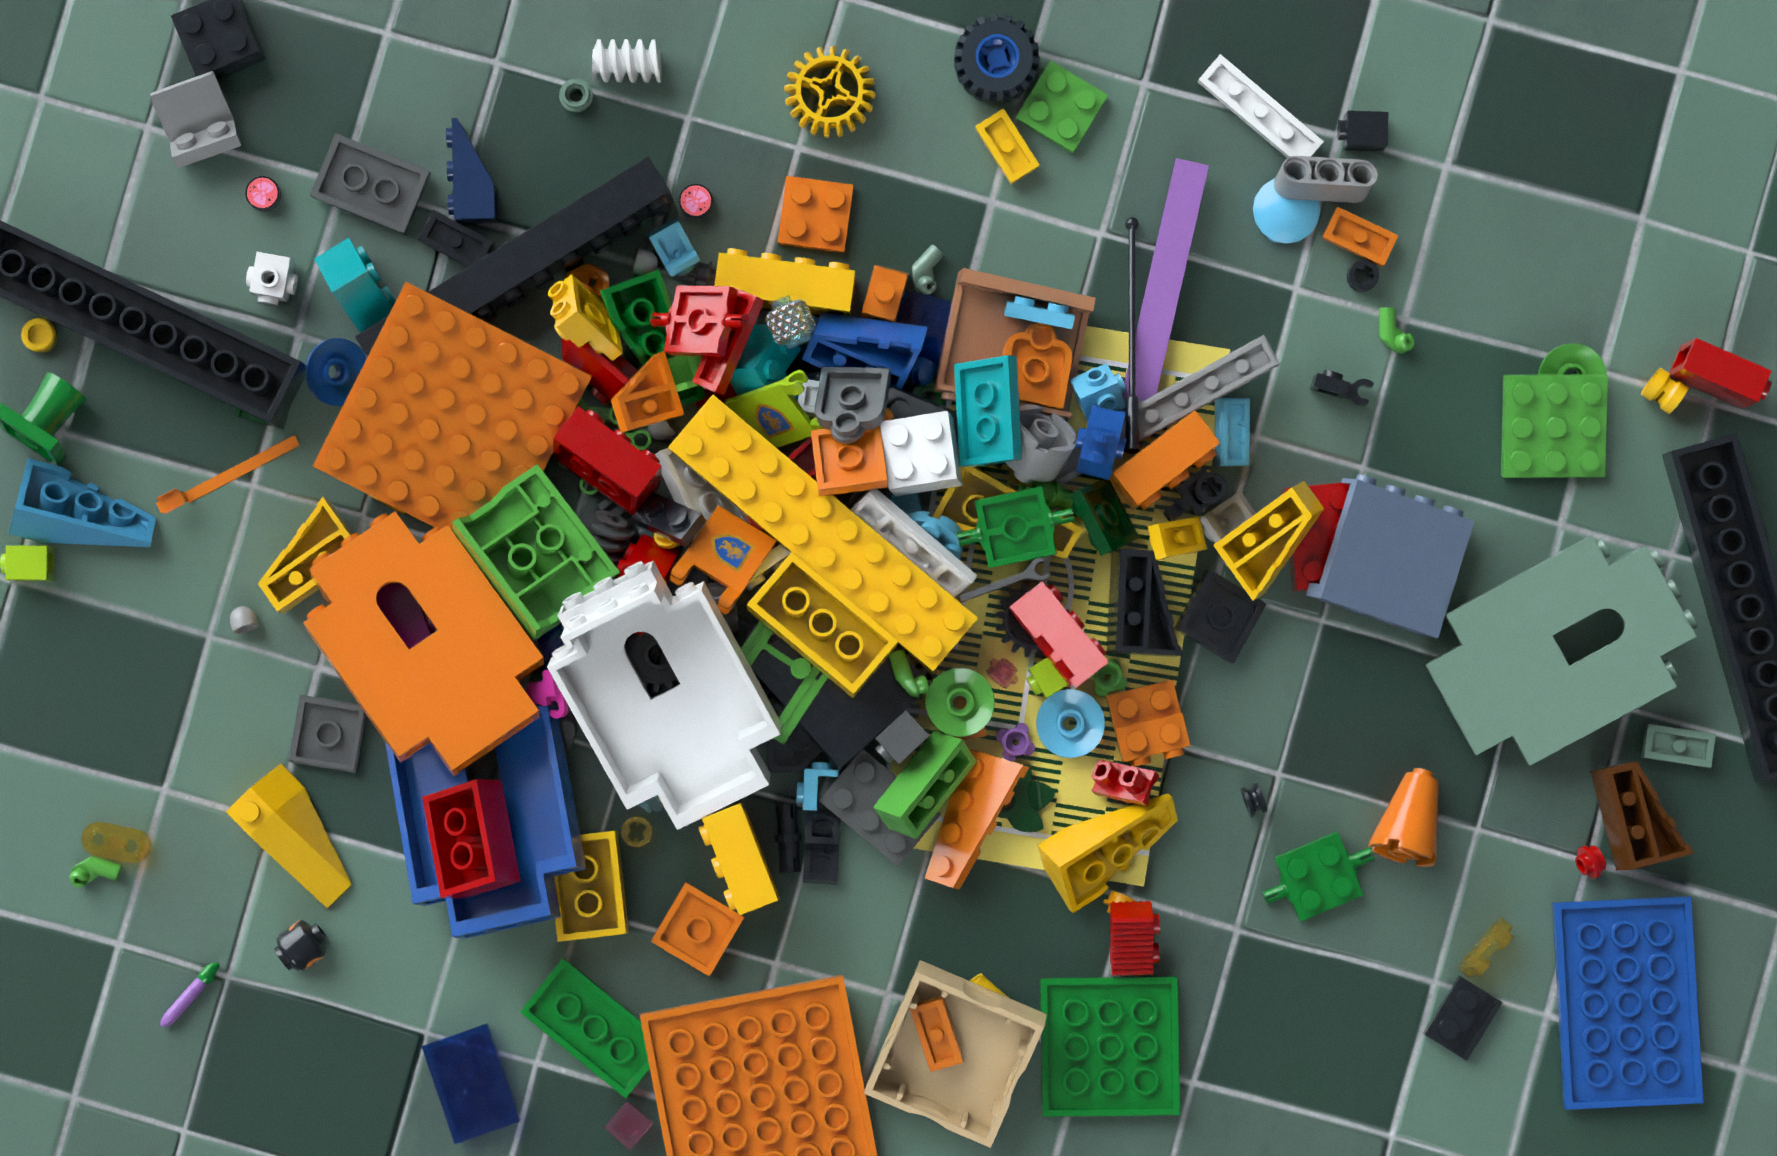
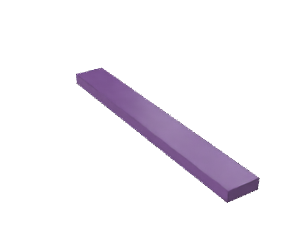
[1117,158,1209,412]

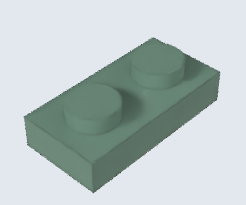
[1641,724,1716,768]

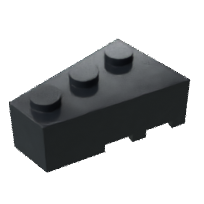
[1106,549,1183,657]

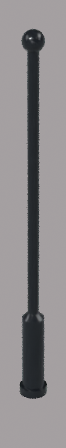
[1124,217,1141,454]

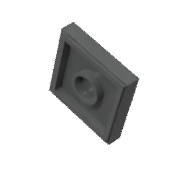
[288,695,367,773]

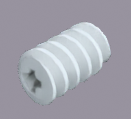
[592,39,662,83]

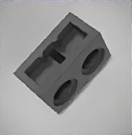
[875,710,929,764]

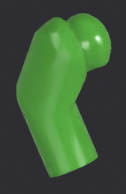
[1379,307,1414,354]
[889,650,930,698]
[69,856,123,888]

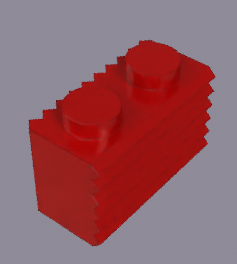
[1110,900,1160,976]

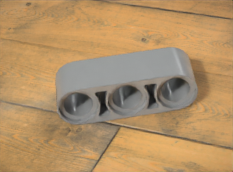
[1273,156,1378,203]

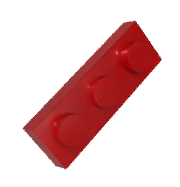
[692,287,765,396]

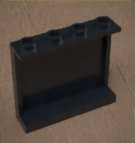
[751,638,932,771]

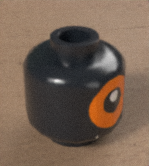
[274,920,328,971]

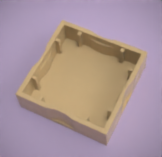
[864,960,1047,1148]

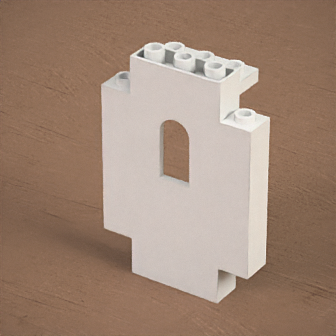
[547,561,782,830]

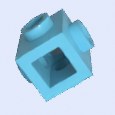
[1069,363,1127,421]

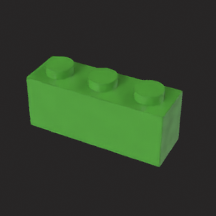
[873,730,977,839]

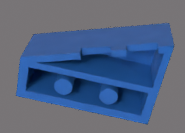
[802,312,928,389]

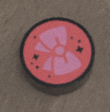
[245,176,281,211]
[679,184,713,219]

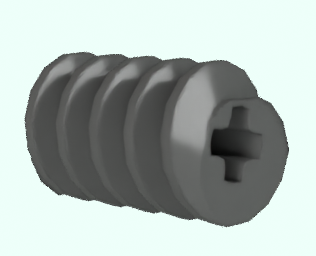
[591,510,635,580]

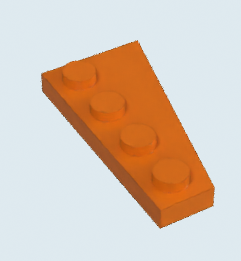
[925,748,1029,890]

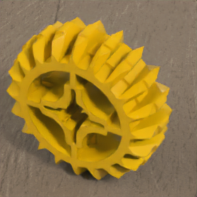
[784,46,876,138]

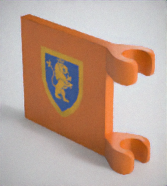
[670,505,776,615]

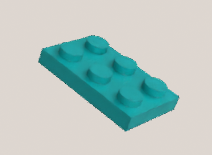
[954,355,1022,468]

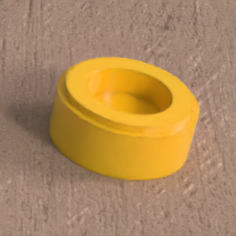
[21,318,58,353]

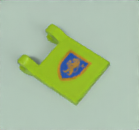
[725,370,824,448]

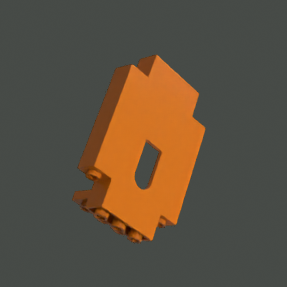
[303,511,544,776]

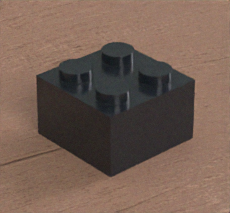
[171,0,266,80]

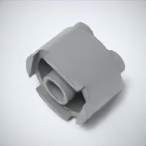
[1005,405,1076,484]

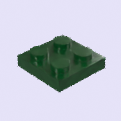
[1069,479,1140,556]

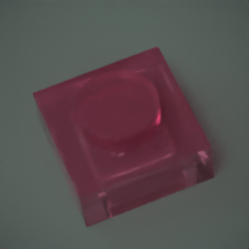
[604,1101,653,1150]

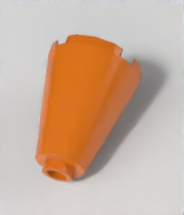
[1368,768,1439,867]

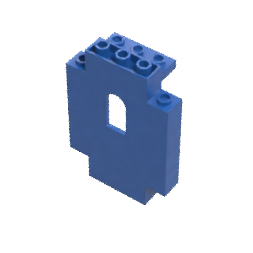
[385,703,586,940]

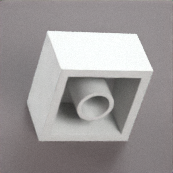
[880,411,963,496]

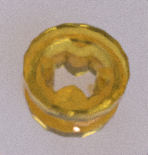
[621,816,653,847]

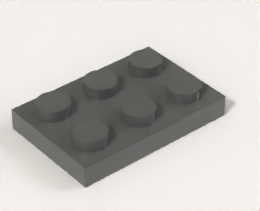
[310,133,431,235]
[819,749,941,867]

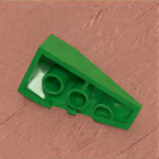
[600,269,706,407]

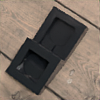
[803,810,840,885]

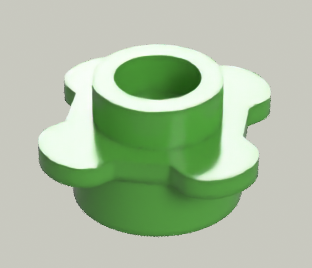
[1089,659,1127,697]

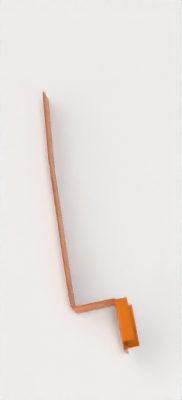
[156,435,300,514]

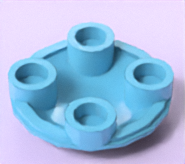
[1253,177,1320,244]

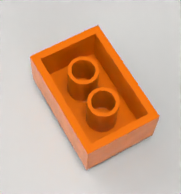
[1110,410,1220,510]

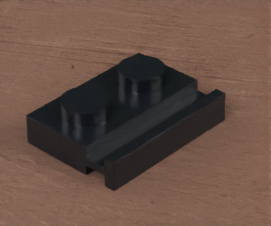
[1423,975,1503,1061]

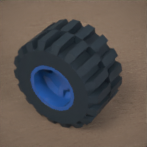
[954,14,1040,104]

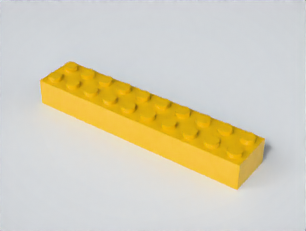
[668,395,978,672]

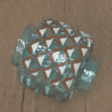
[765,295,816,349]

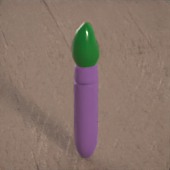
[160,962,220,1028]

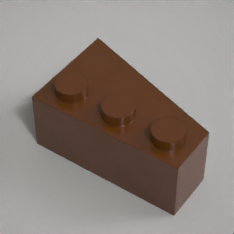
[1590,761,1694,871]

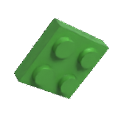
[1015,60,1108,155]

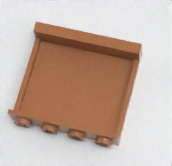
[934,268,1096,420]

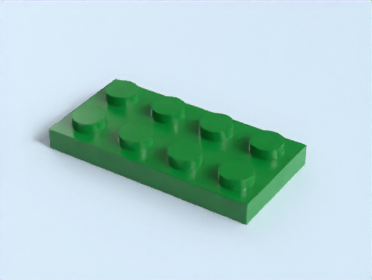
[519,958,650,1099]

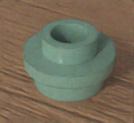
[559,78,593,113]

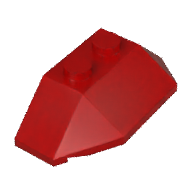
[561,338,638,406]

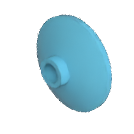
[1036,689,1105,758]

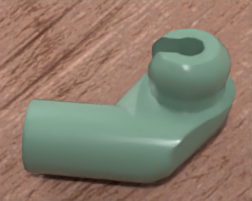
[911,244,944,295]

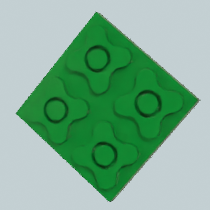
[1040,976,1180,1117]

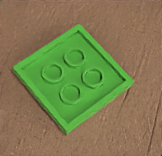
[1501,374,1608,478]

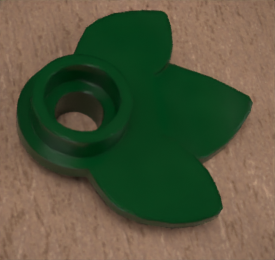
[997,764,1055,832]

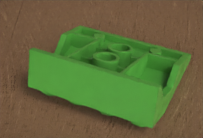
[452,464,620,641]

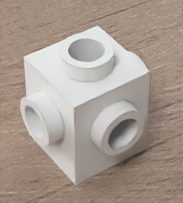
[246,252,298,306]

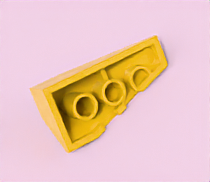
[226,763,352,909]
[1037,793,1178,913]

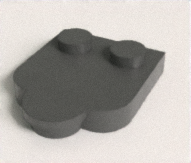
[814,367,891,443]

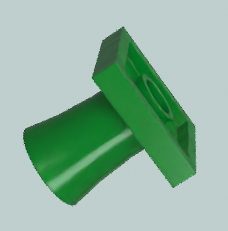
[0,372,87,466]

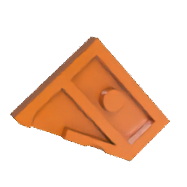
[611,351,684,433]

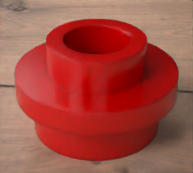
[1575,845,1606,879]

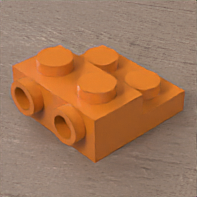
[1106,680,1190,767]

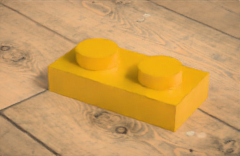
[975,108,1040,185]
[1148,516,1207,560]

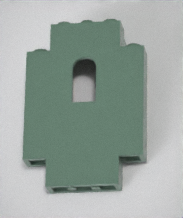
[1425,535,1698,766]

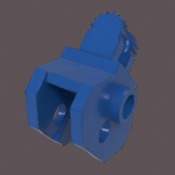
[1075,404,1126,480]

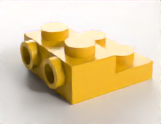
[548,274,623,361]

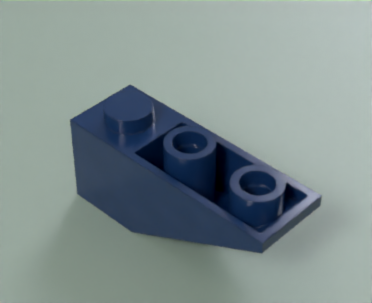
[446,118,498,224]

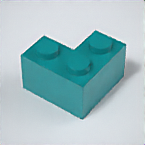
[314,237,396,333]
[730,323,801,401]

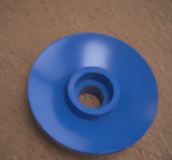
[305,338,367,406]

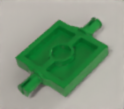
[956,486,1075,568]
[1262,831,1374,921]

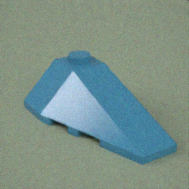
[8,458,156,547]

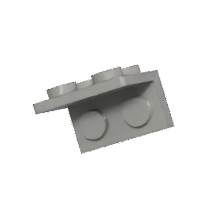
[150,71,241,169]

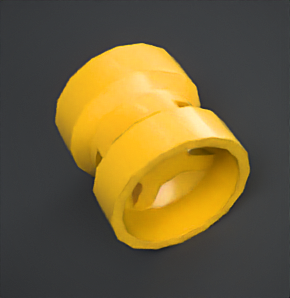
[1641,368,1689,415]

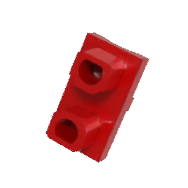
[1091,760,1159,806]

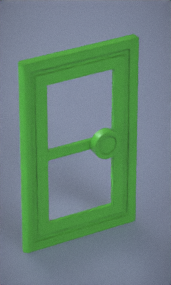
[741,620,828,745]

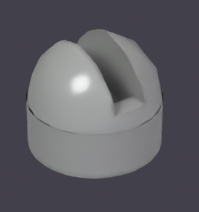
[631,247,658,276]
[648,419,677,440]
[230,606,259,634]

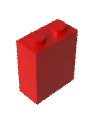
[1669,338,1772,409]

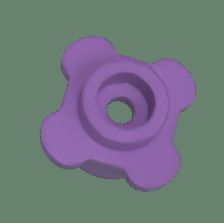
[996,723,1035,761]

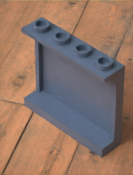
[1306,474,1474,639]

